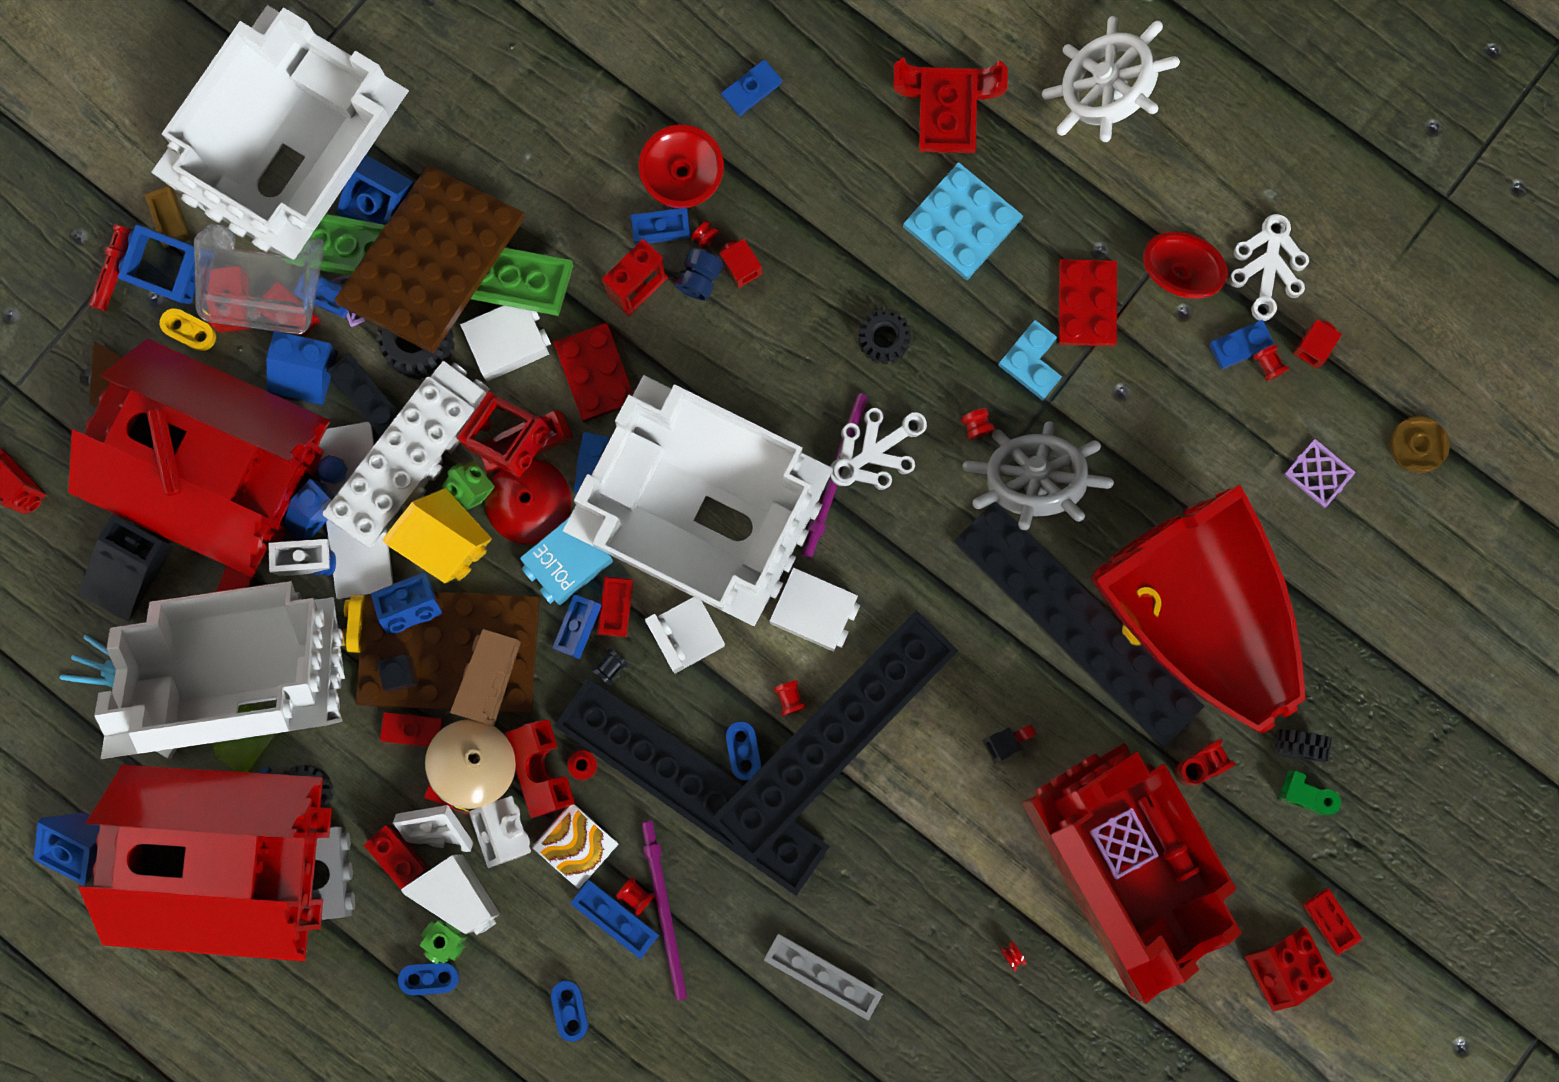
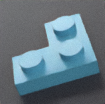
[998,320,1062,401]

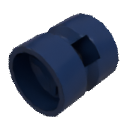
[674,248,724,301]

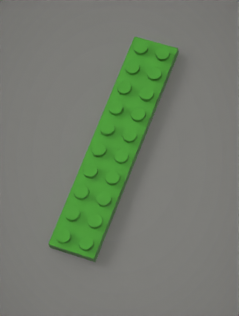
[283,214,573,316]

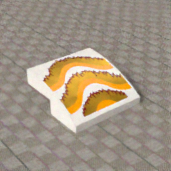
[532,804,618,889]

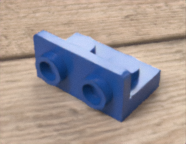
[371,572,442,635]

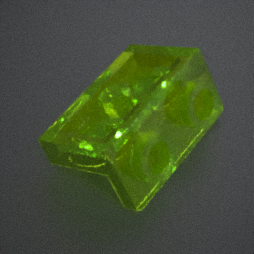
[212,704,276,772]

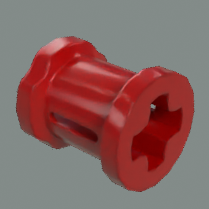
[1253,344,1289,382]
[773,680,807,716]
[616,876,655,916]

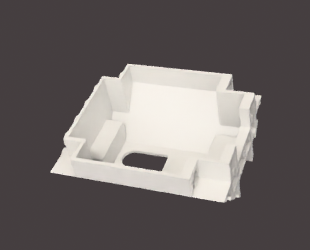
[151,5,409,260]
[563,375,833,626]
[94,581,345,759]

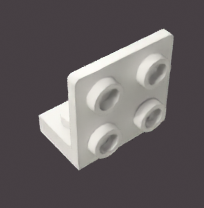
[645,597,725,674]

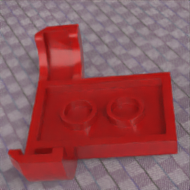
[893,58,1008,153]

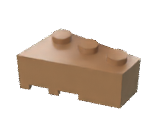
[450,629,521,726]

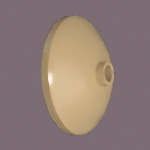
[425,720,516,809]

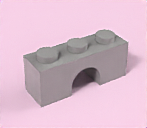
[312,827,355,920]

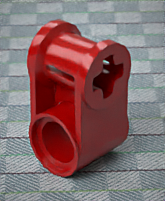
[1175,738,1236,786]

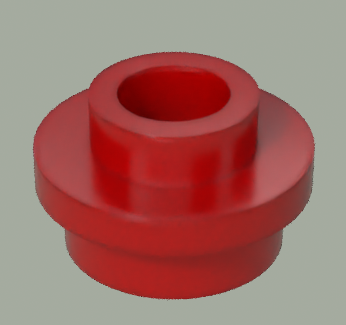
[568,750,597,780]

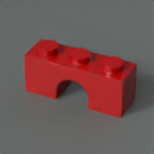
[505,719,575,818]

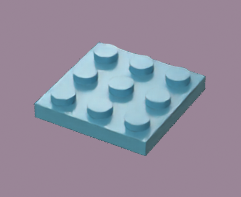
[903,162,1023,280]

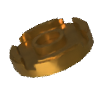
[1390,415,1450,474]

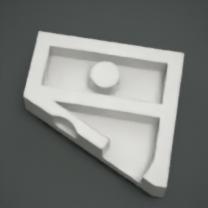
[393,805,473,852]

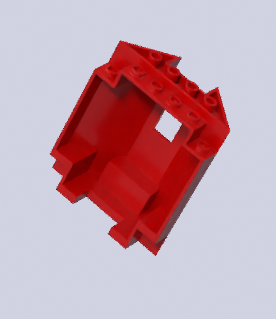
[68,338,331,577]
[1021,743,1242,1004]
[78,765,332,962]

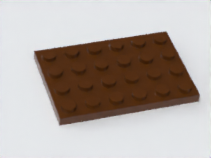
[334,165,525,354]
[356,592,540,714]

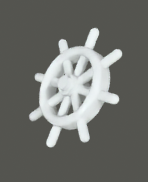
[1042,16,1180,142]

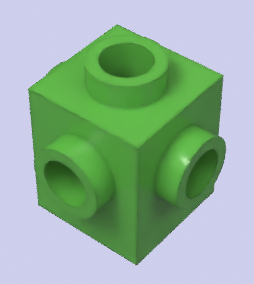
[442,461,495,511]
[419,919,467,964]

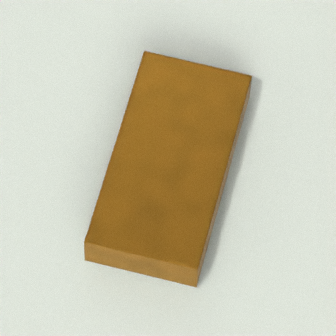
[144,185,191,248]

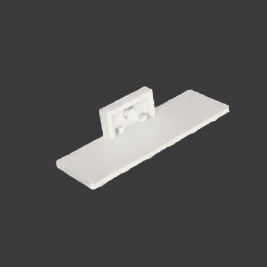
[323,377,474,548]
[318,422,394,600]

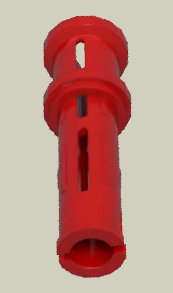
[88,224,132,312]
[1136,792,1201,883]

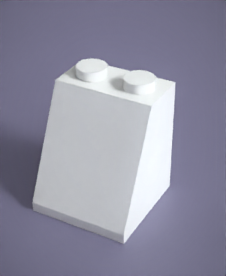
[401,854,500,935]

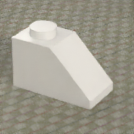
[269,539,330,576]

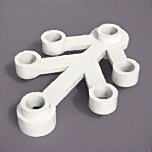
[1229,214,1309,321]
[830,408,927,490]

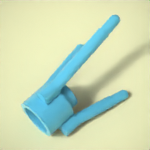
[59,634,116,688]

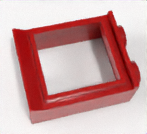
[602,239,668,317]
[456,391,552,478]
[0,447,47,515]

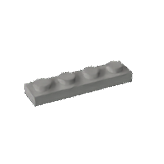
[764,933,883,1021]

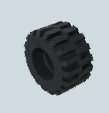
[377,326,455,378]

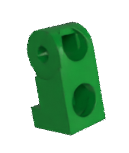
[1278,771,1341,815]

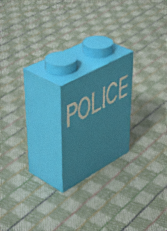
[520,517,614,606]

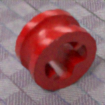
[691,221,719,249]
[1000,941,1027,972]

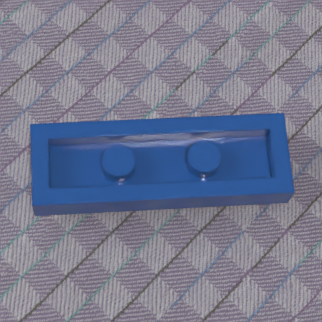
[570,879,660,959]

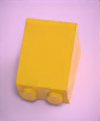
[382,488,492,583]

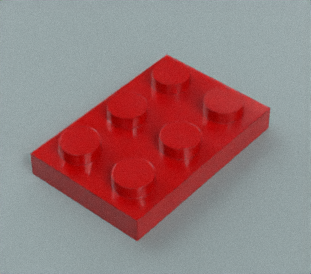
[1058,259,1117,347]
[553,323,633,423]

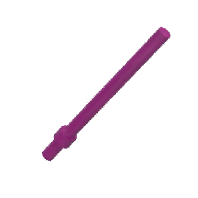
[801,394,868,558]
[641,820,687,1000]

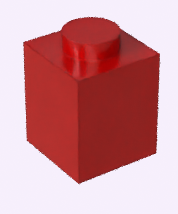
[720,238,762,289]
[1293,319,1342,369]

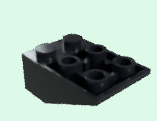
[78,514,174,622]

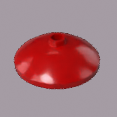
[639,125,724,208]
[1143,232,1228,299]
[485,459,572,545]

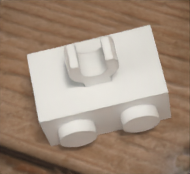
[469,796,531,868]

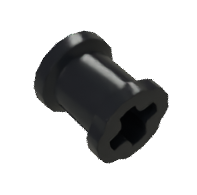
[591,648,630,687]

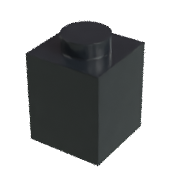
[377,654,419,693]

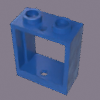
[118,224,210,304]

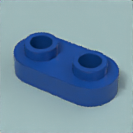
[726,722,761,781]
[398,962,460,995]
[551,980,589,1042]

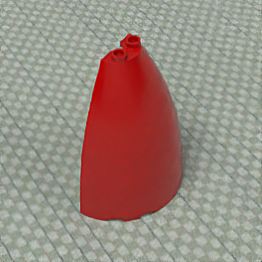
[1090,485,1306,733]

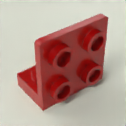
[1245,926,1333,1012]

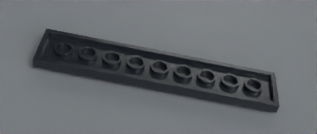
[953,502,1205,748]
[710,610,959,863]
[554,678,830,896]

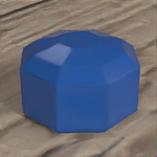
[316,455,348,485]

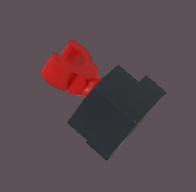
[982,724,1037,764]

